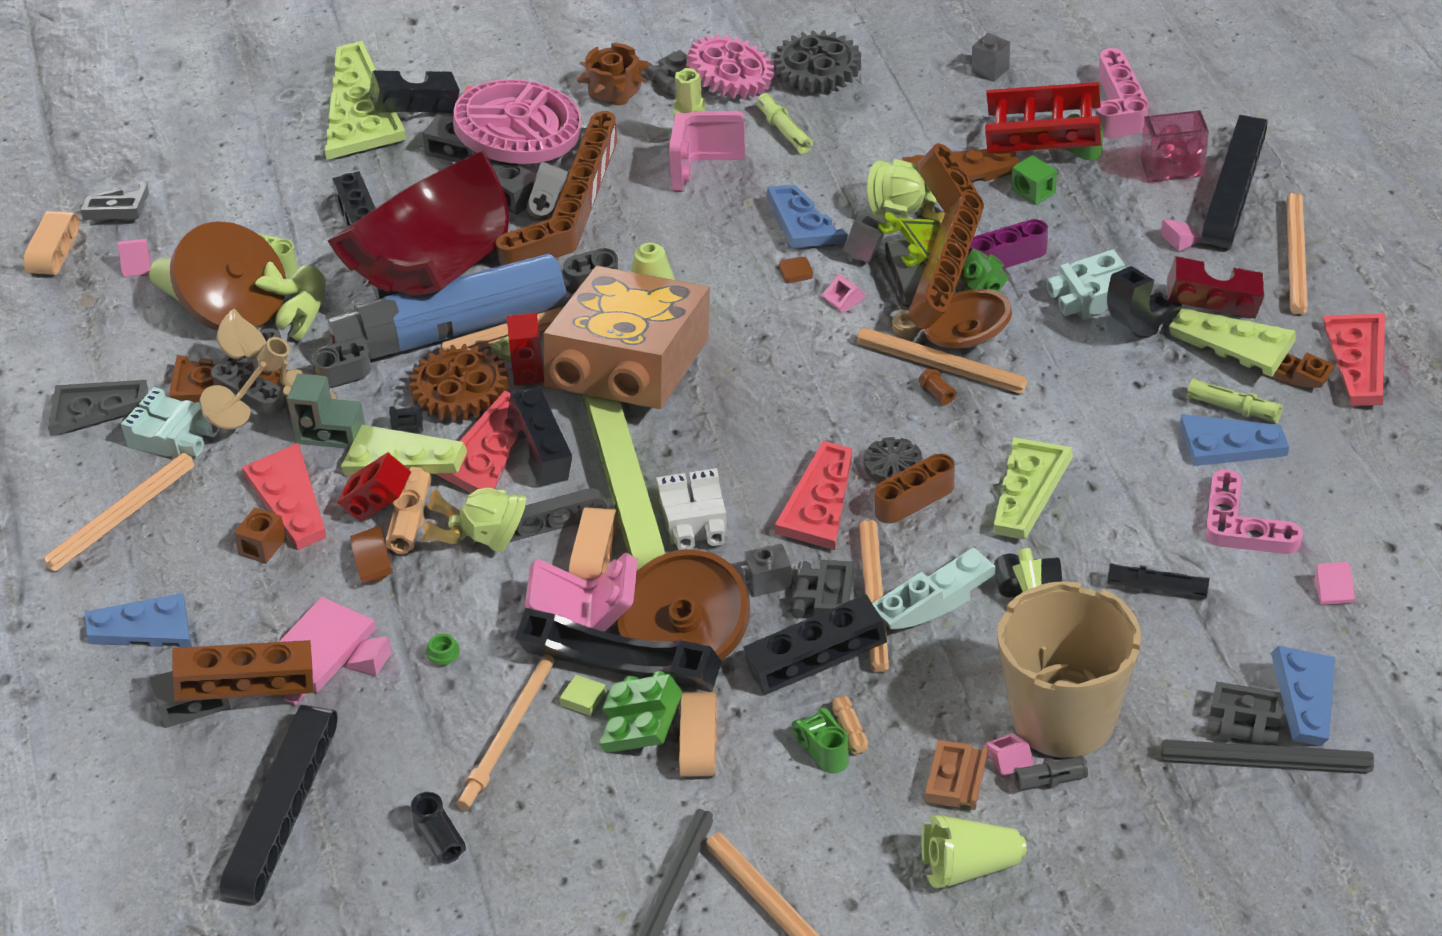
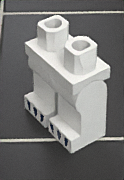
[656,468,728,550]

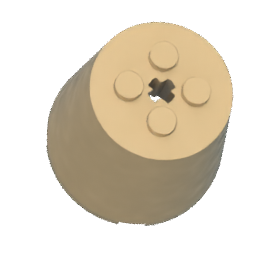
[997,581,1141,757]

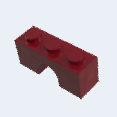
[1167,256,1265,319]

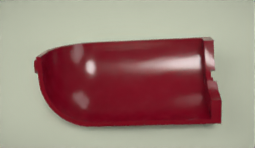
[327,150,509,295]

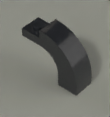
[1107,266,1182,336]

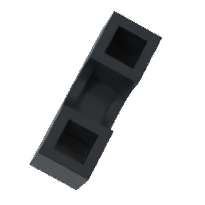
[369,70,460,113]
[507,386,572,486]

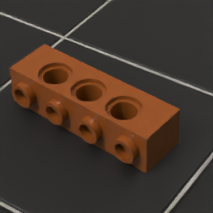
[172,640,313,701]

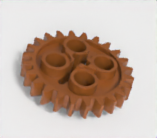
[409,344,509,422]

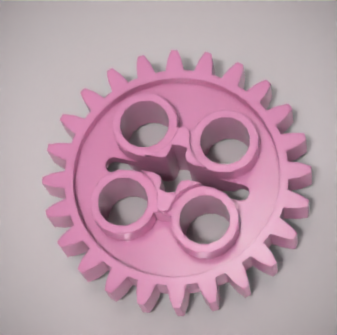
[686,34,774,99]

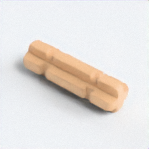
[832,695,868,755]

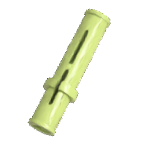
[756,93,813,154]
[1187,379,1283,424]

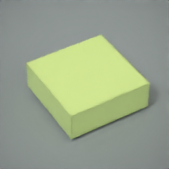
[560,675,607,716]

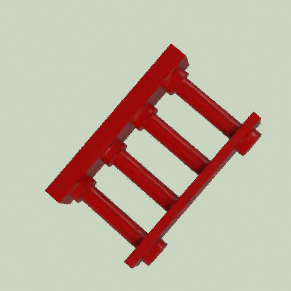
[985,82,1102,153]

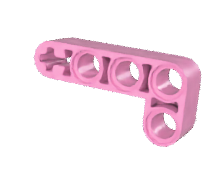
[1096,48,1149,138]

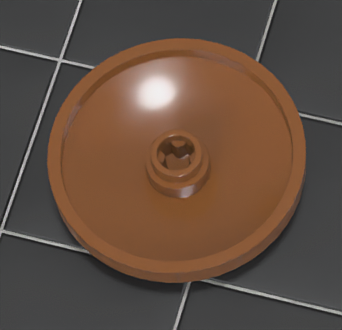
[170,221,286,331]
[617,549,751,661]

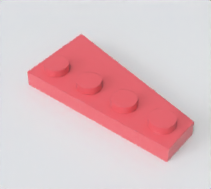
[1323,313,1386,406]
[436,391,517,493]
[775,441,852,550]
[242,443,327,550]

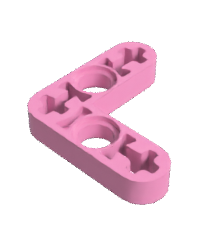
[1206,469,1303,554]

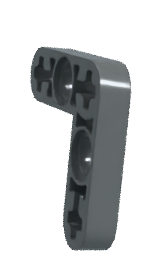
[211,328,285,414]

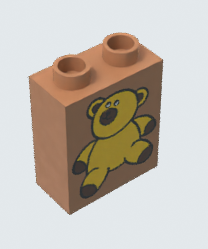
[544,266,710,409]

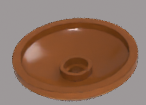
[923,289,1012,349]

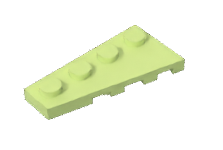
[1169,309,1296,377]
[341,425,467,476]
[994,437,1073,540]

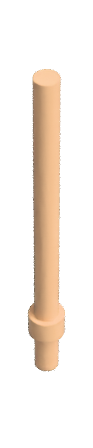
[456,655,555,811]

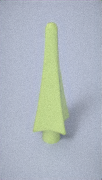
[1012,548,1041,592]

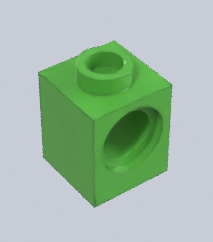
[1011,155,1057,205]

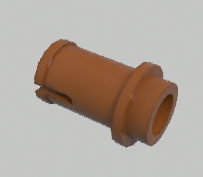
[919,369,957,405]

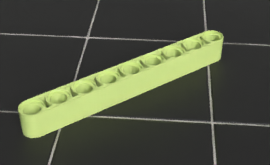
[582,394,665,571]

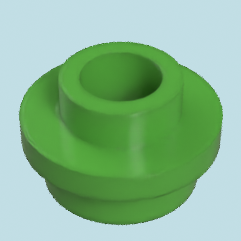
[426,634,460,665]

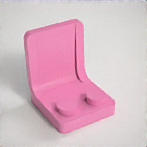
[669,111,746,191]
[525,553,638,632]

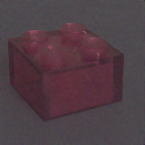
[1141,110,1209,183]

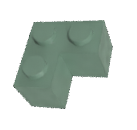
[287,373,365,449]

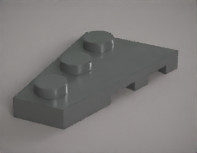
[48,380,148,436]

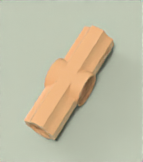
[386,467,431,554]

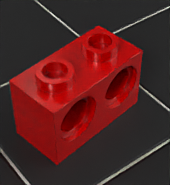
[507,313,544,385]
[337,452,411,522]

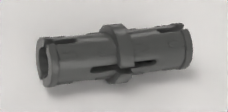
[1013,755,1088,790]

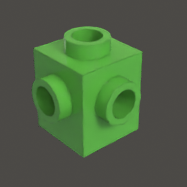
[960,248,1010,292]

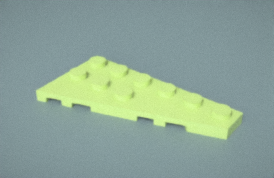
[325,41,406,160]

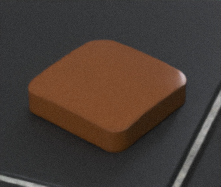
[779,257,813,284]

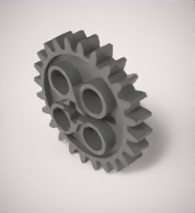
[774,30,861,93]

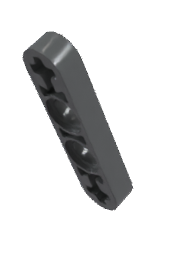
[510,488,607,542]

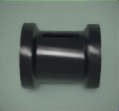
[389,404,423,431]

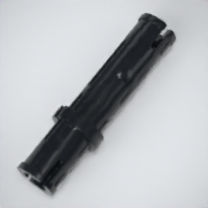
[1107,563,1210,599]

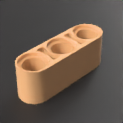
[24,211,79,275]
[569,507,618,580]
[679,692,717,777]

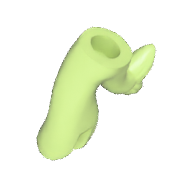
[255,261,326,341]

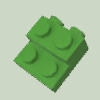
[599,671,683,753]

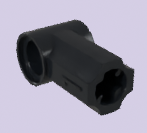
[994,553,1062,598]
[411,792,466,864]

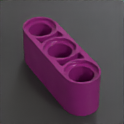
[968,219,1048,271]

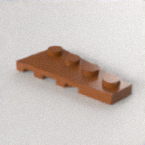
[902,149,1019,182]
[169,355,288,403]

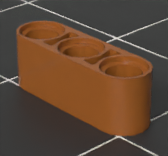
[875,453,955,524]

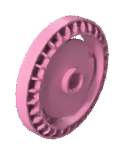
[453,79,581,164]

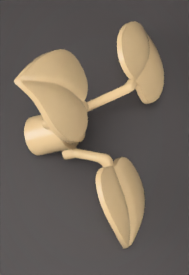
[200,308,337,429]

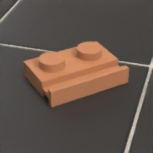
[925,740,988,810]

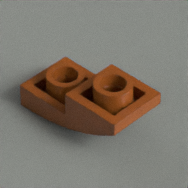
[1261,352,1335,388]
[350,525,393,584]

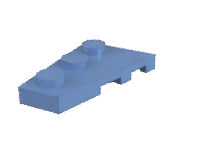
[766,185,848,248]
[1180,414,1289,466]
[85,593,191,647]
[1271,646,1335,746]

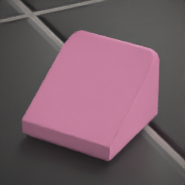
[1161,220,1202,251]
[118,239,152,277]
[820,274,866,312]
[1314,562,1355,605]
[346,637,392,676]
[983,733,1033,777]

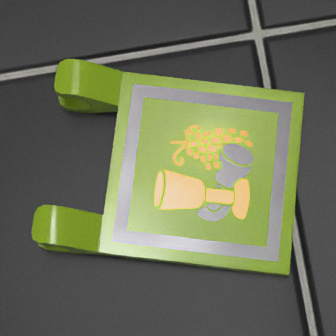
[878,212,941,267]

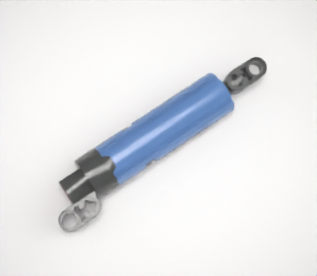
[312,248,618,387]

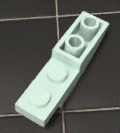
[872,547,995,629]

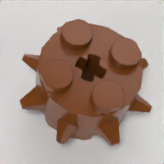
[577,43,650,106]

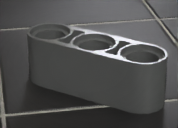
[885,239,926,306]

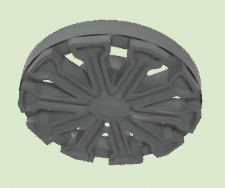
[863,437,923,483]

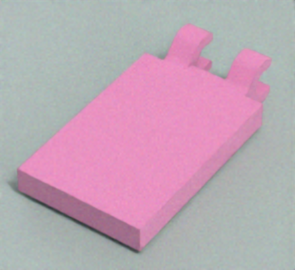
[279,597,376,705]

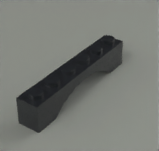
[515,608,722,692]

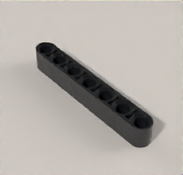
[1201,115,1268,249]
[220,704,338,903]

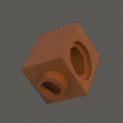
[234,507,286,564]

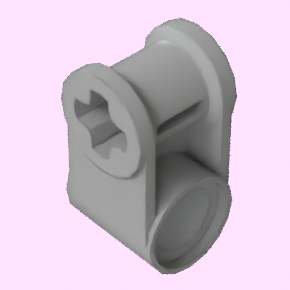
[527,161,568,220]

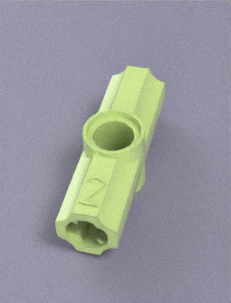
[674,68,705,119]

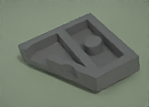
[81,183,149,222]

